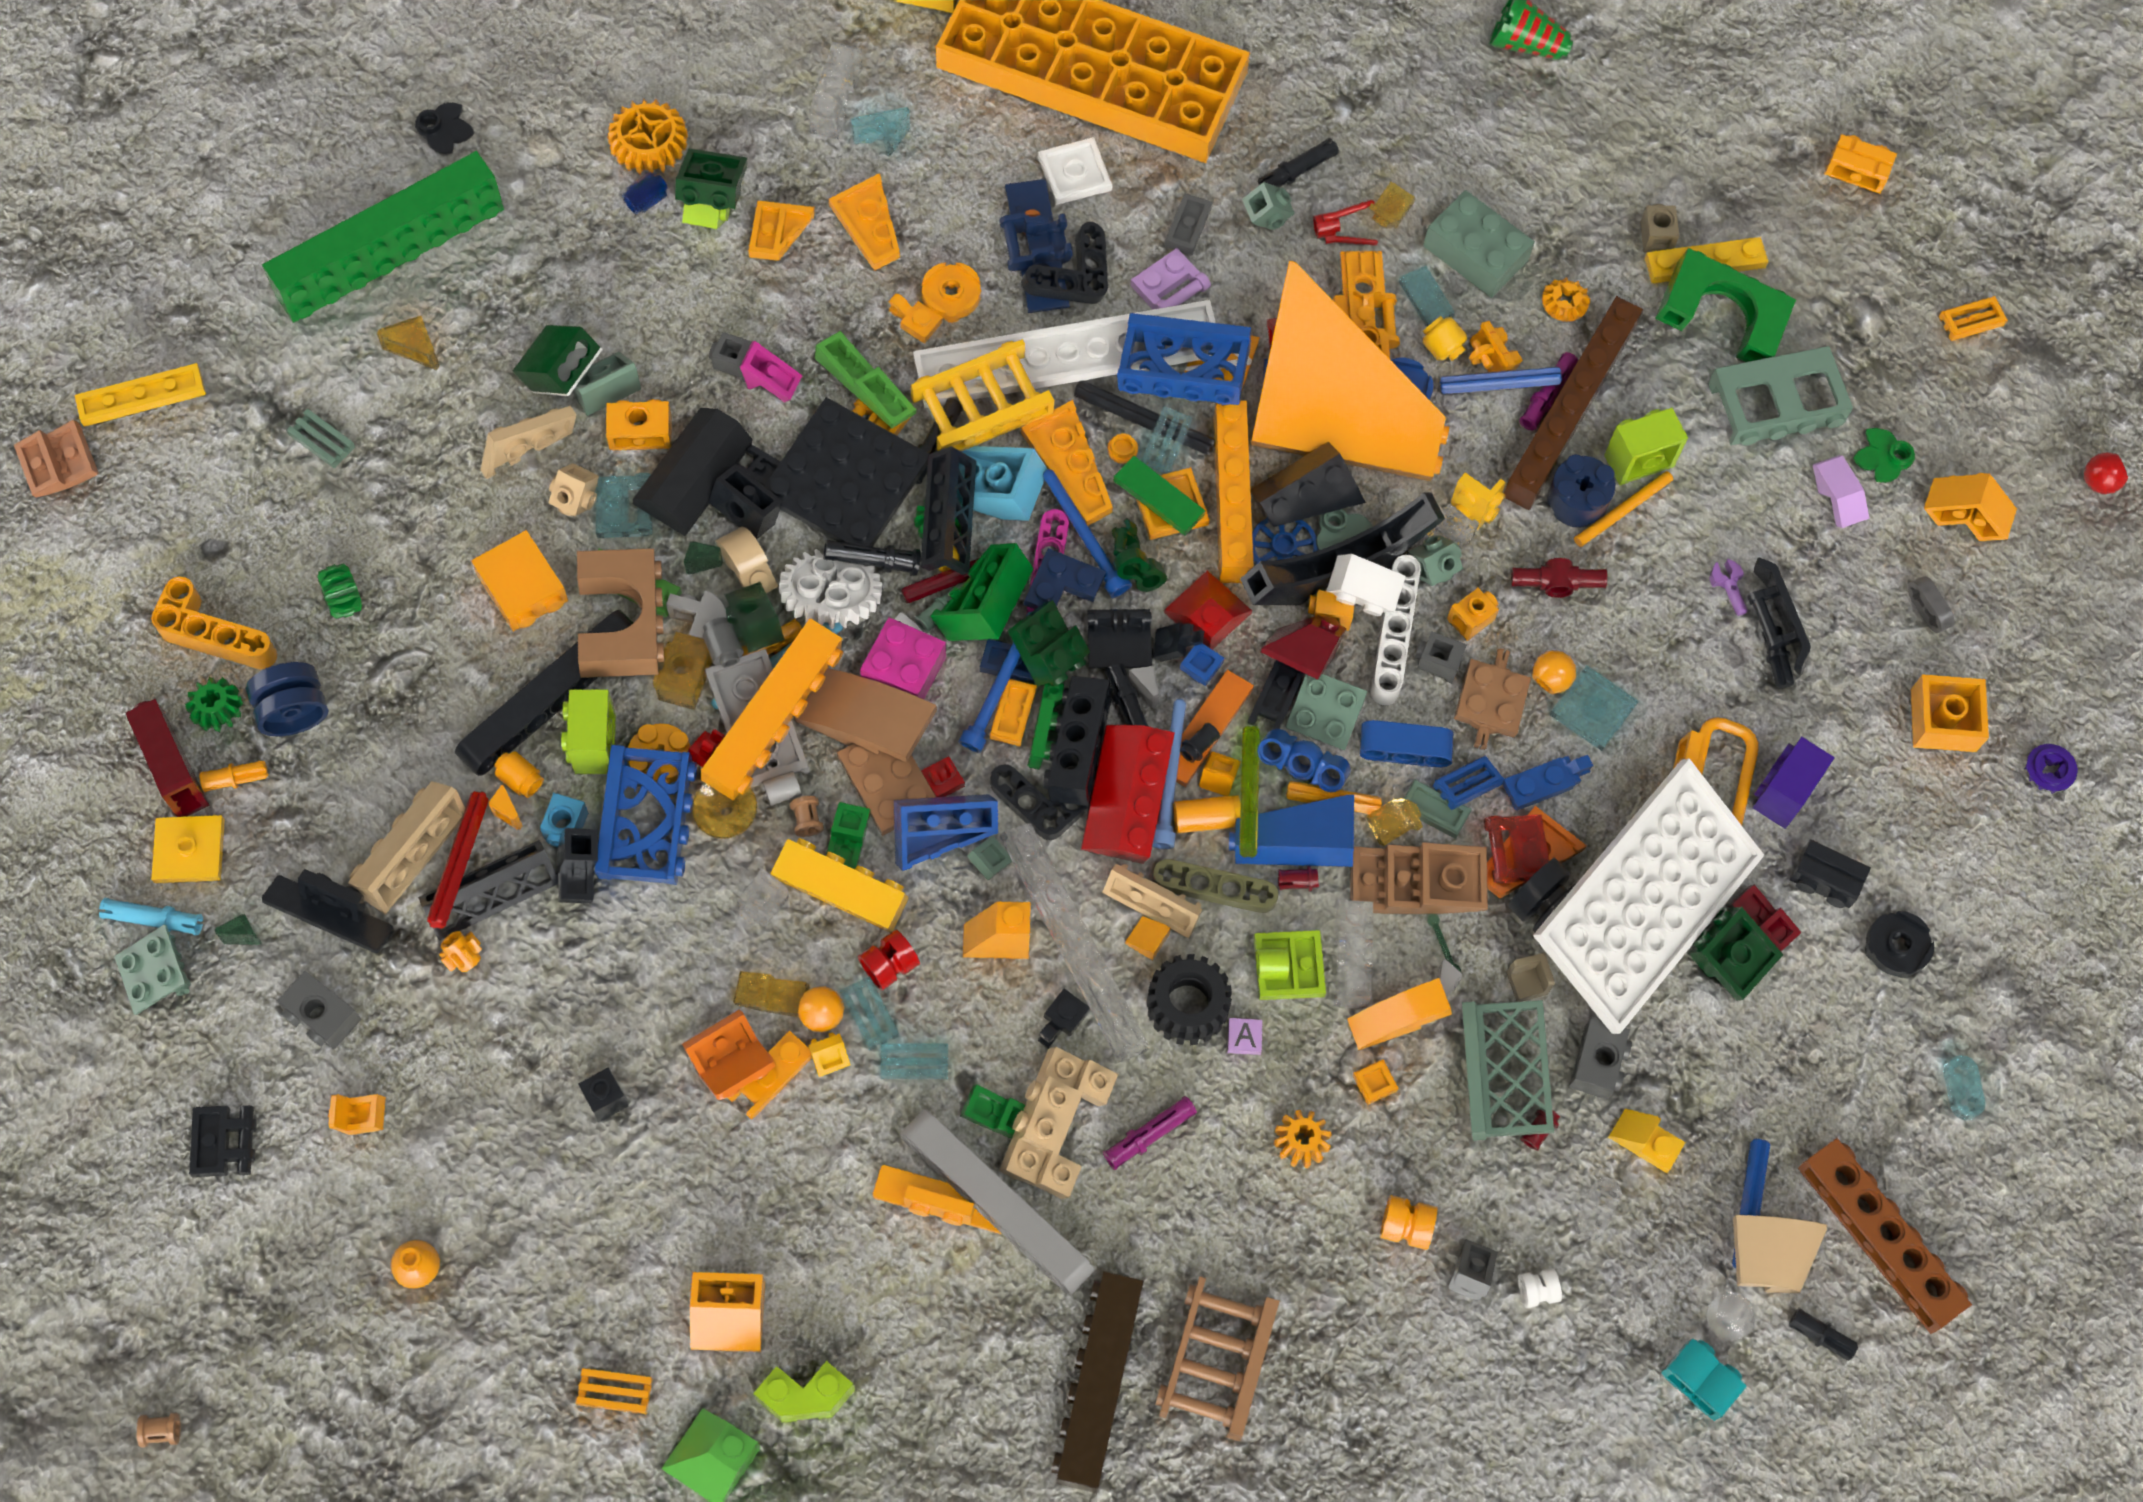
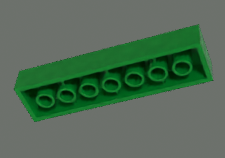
[261,151,504,323]

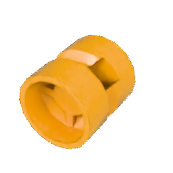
[1380,1195,1438,1250]

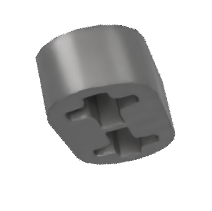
[1908,576,1955,633]

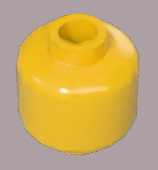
[1422,316,1467,361]

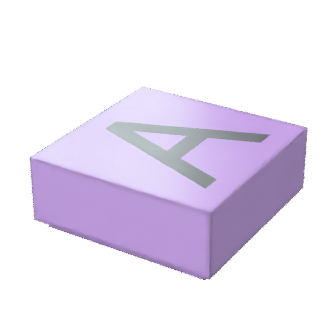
[1227,1018,1262,1055]

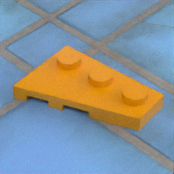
[829,173,900,271]

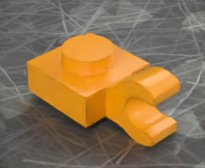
[888,293,943,344]

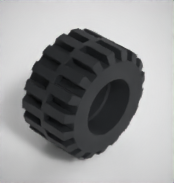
[1146,954,1232,1045]

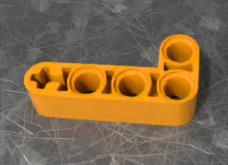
[151,576,278,669]

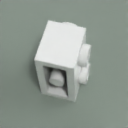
[1327,554,1406,616]

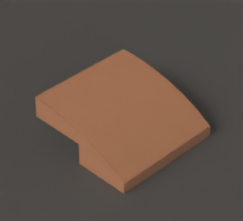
[14,420,99,497]

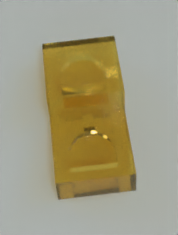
[733,971,810,1017]

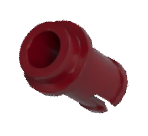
[1278,866,1319,892]
[1520,1109,1560,1151]

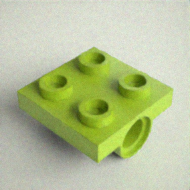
[1254,930,1326,1000]

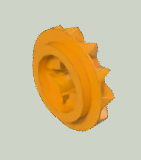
[1542,277,1590,322]

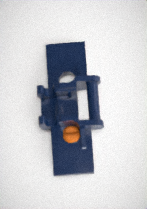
[999,179,1073,313]

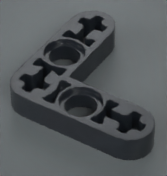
[1021,222,1108,304]
[990,764,1098,840]

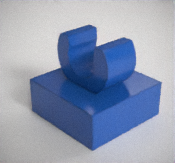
[1180,643,1224,686]

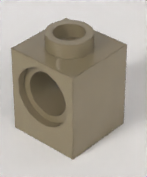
[1640,204,1679,252]

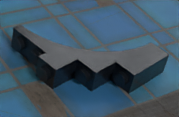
[1240,492,1445,605]

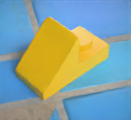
[1608,1108,1686,1173]

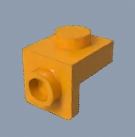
[328,1094,386,1135]

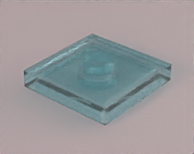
[1550,665,1639,751]

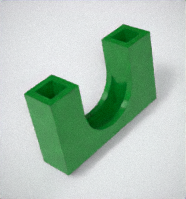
[1655,248,1796,362]

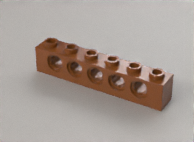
[1798,1138,1972,1334]

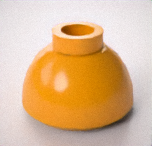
[391,1240,440,1289]

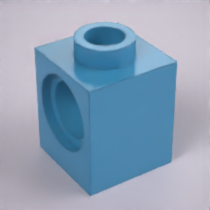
[540,793,589,848]

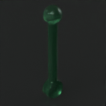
[1427,914,1461,972]

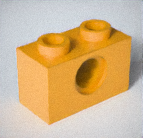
[606,399,672,450]

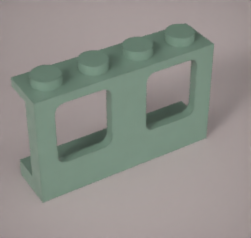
[1708,346,1853,446]

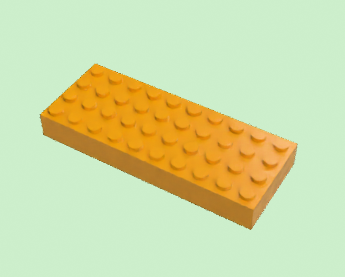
[936,0,1250,163]

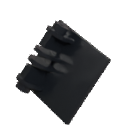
[1087,609,1152,668]

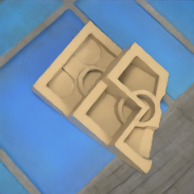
[1733,1215,1827,1293]

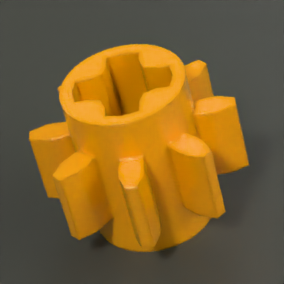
[439,931,482,972]

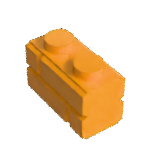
[1825,134,1897,194]

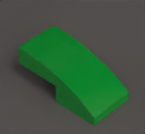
[826,802,871,870]
[960,1084,1025,1139]

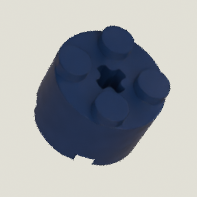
[1547,454,1616,528]

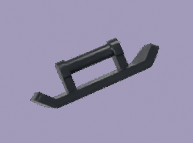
[1747,557,1811,676]

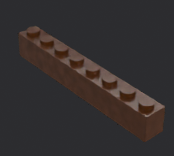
[1504,296,1643,511]

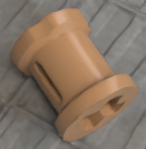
[790,796,824,837]
[137,1413,181,1447]

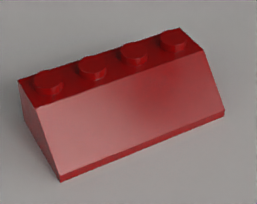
[1081,725,1175,864]

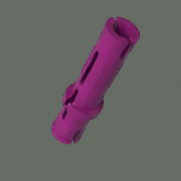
[1519,352,1578,431]
[1103,1096,1197,1170]

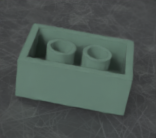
[1423,190,1535,298]

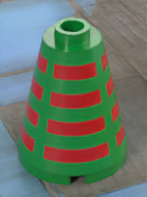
[1489,0,1574,60]

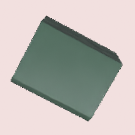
[572,351,641,416]

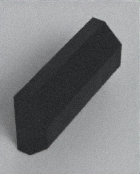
[632,407,753,536]

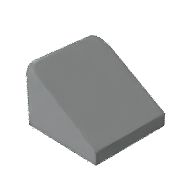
[1129,666,1159,708]
[1437,959,1462,997]

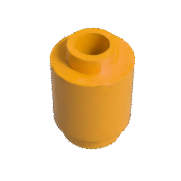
[495,751,544,798]

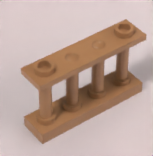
[1155,1276,1280,1441]

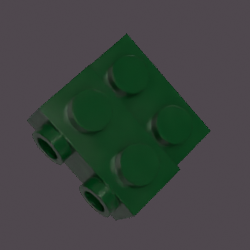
[675,148,748,210]
[1008,600,1090,686]
[1688,907,1783,1001]

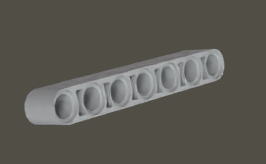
[900,1109,1095,1296]

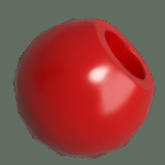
[2084,452,2128,494]

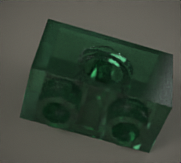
[724,582,785,653]

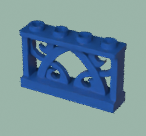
[1117,313,1251,405]
[594,745,697,885]

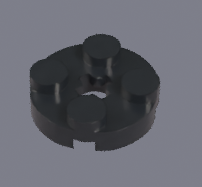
[1865,911,1935,978]

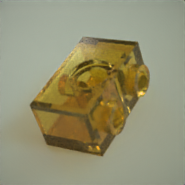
[653,632,713,710]

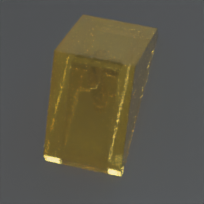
[377,315,440,371]

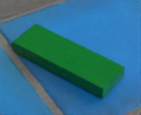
[1114,456,1205,536]

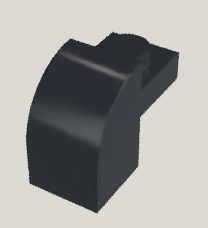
[556,828,598,904]

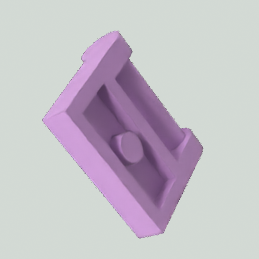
[1130,248,1211,310]

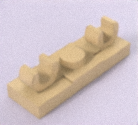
[1102,864,1203,938]

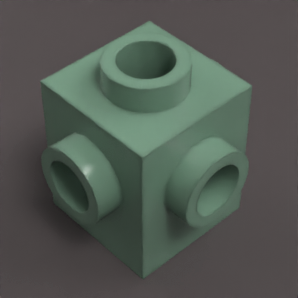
[1242,182,1295,230]
[1409,535,1463,586]

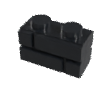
[1790,839,1871,908]

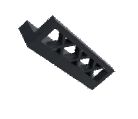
[920,446,976,575]
[418,840,558,941]

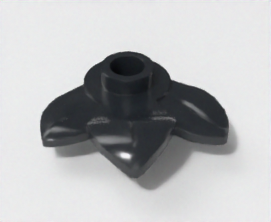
[415,102,474,154]

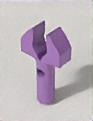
[1709,559,1748,616]

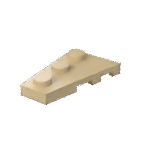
[481,405,577,479]

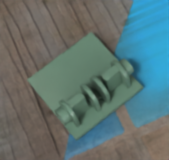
[1285,674,1368,750]
[114,924,191,1015]

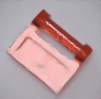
[1483,814,1549,883]

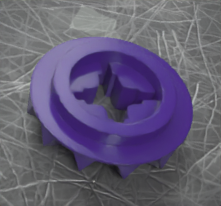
[2024,744,2078,794]

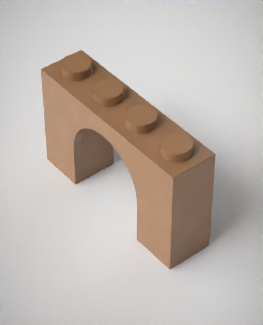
[577,549,664,678]

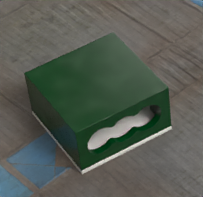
[512,325,603,396]

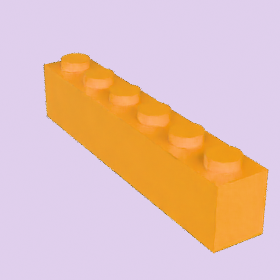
[1213,401,1254,583]
[701,618,844,801]

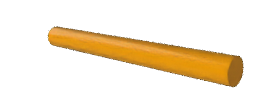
[1574,471,1673,547]

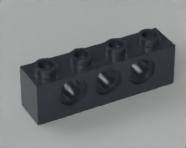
[1043,676,1112,806]

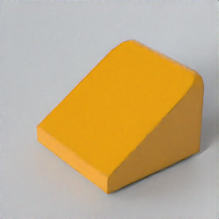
[1199,751,1241,796]
[488,785,523,830]
[1125,916,1171,961]

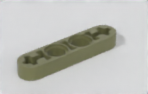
[1153,859,1278,913]

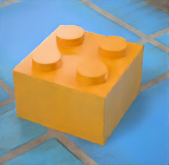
[1911,674,1989,752]

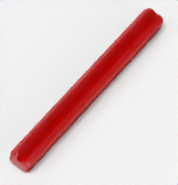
[427,791,489,929]

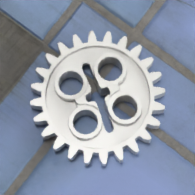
[779,549,882,629]

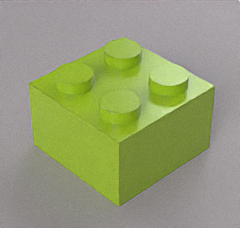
[1604,407,1688,486]
[561,689,616,774]

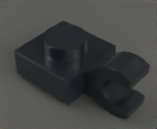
[1153,622,1204,662]
[1038,989,1091,1049]

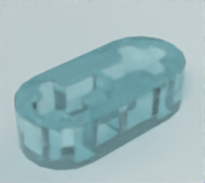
[1944,1055,1985,1121]

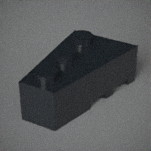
[1250,442,1366,527]

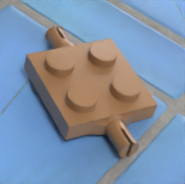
[1454,648,1531,750]

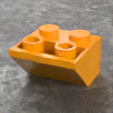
[690,1272,766,1352]

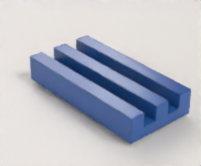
[1433,755,1504,810]

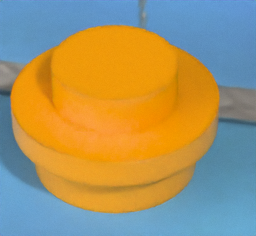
[1108,433,1138,464]

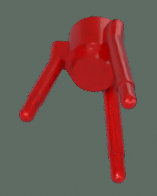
[1313,200,1378,245]

